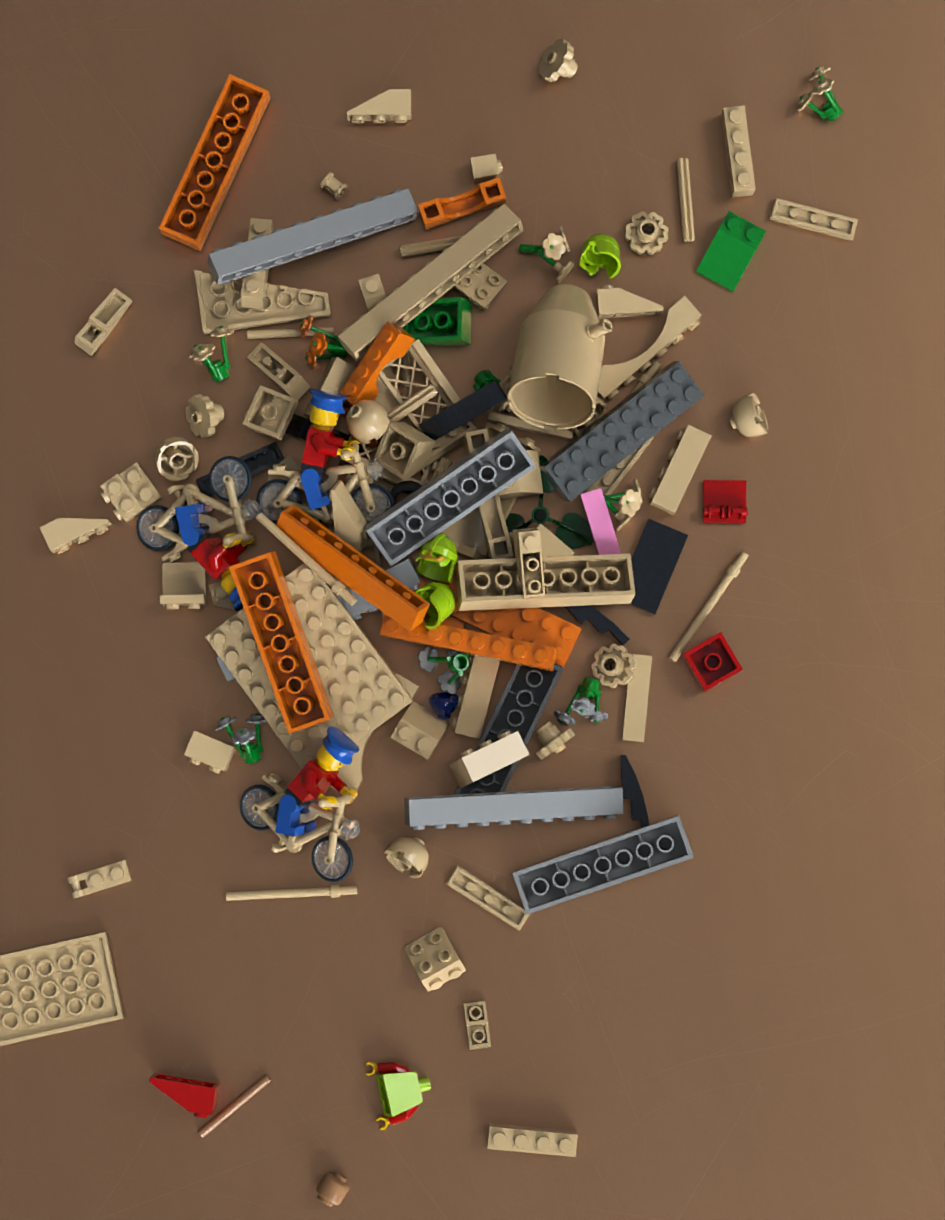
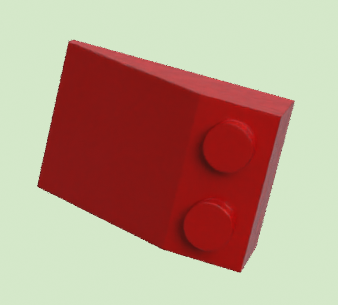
[149,1073,220,1118]

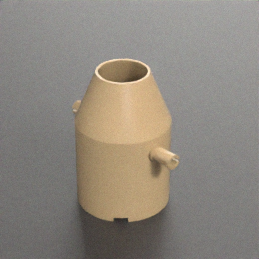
[508,284,613,429]

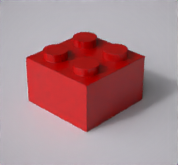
[681,632,743,692]

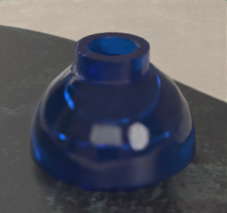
[429,692,459,719]

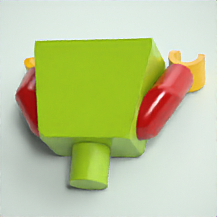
[365,1062,431,1130]

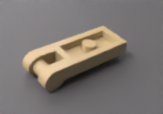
[67,860,132,899]

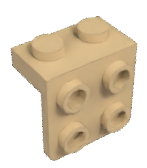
[160,562,206,610]
[405,927,466,992]

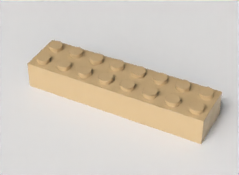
[455,554,635,611]

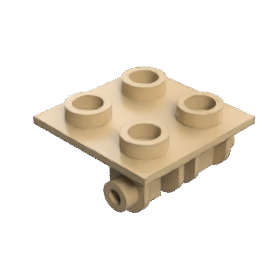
[453,263,508,310]

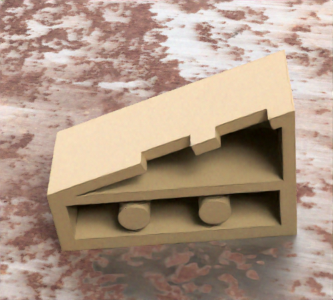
[449,731,529,789]

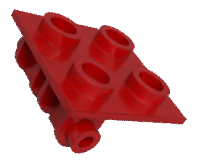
[703,480,748,523]

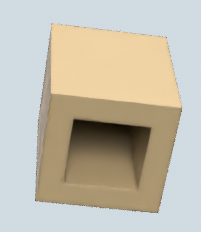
[470,153,503,184]

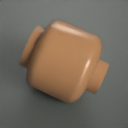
[316,1172,349,1207]

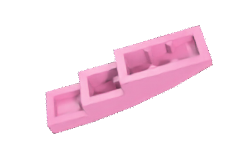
[580,488,621,555]

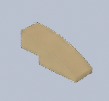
[74,288,132,356]

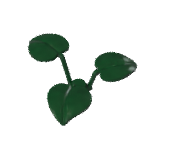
[505,455,593,549]

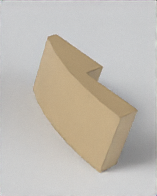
[464,1001,491,1050]

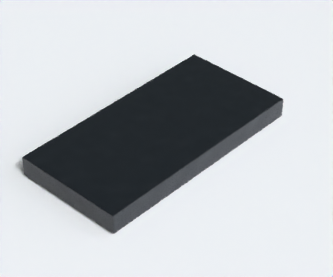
[630,518,688,615]

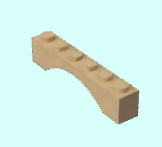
[597,296,702,401]
[463,428,514,559]
[330,673,419,794]

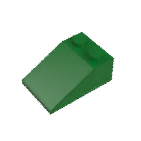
[696,211,766,292]
[403,297,471,346]

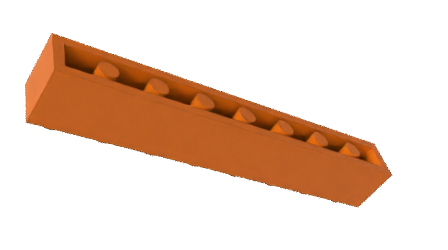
[276,505,430,631]
[380,614,557,671]

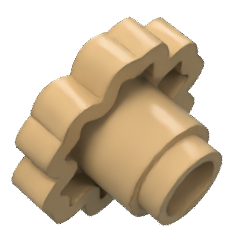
[539,39,578,82]
[625,211,669,255]
[185,394,224,438]
[591,644,636,688]
[536,721,575,760]

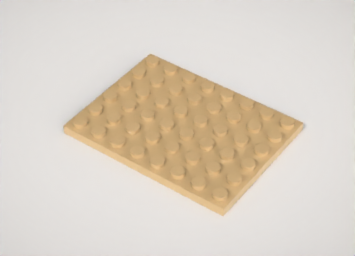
[205,563,414,769]

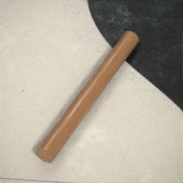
[198,1074,271,1138]

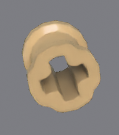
[319,172,348,200]

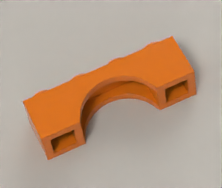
[418,177,506,230]
[339,321,415,405]

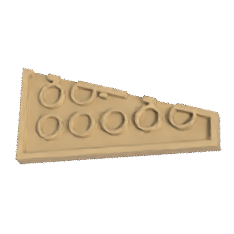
[194,270,331,334]

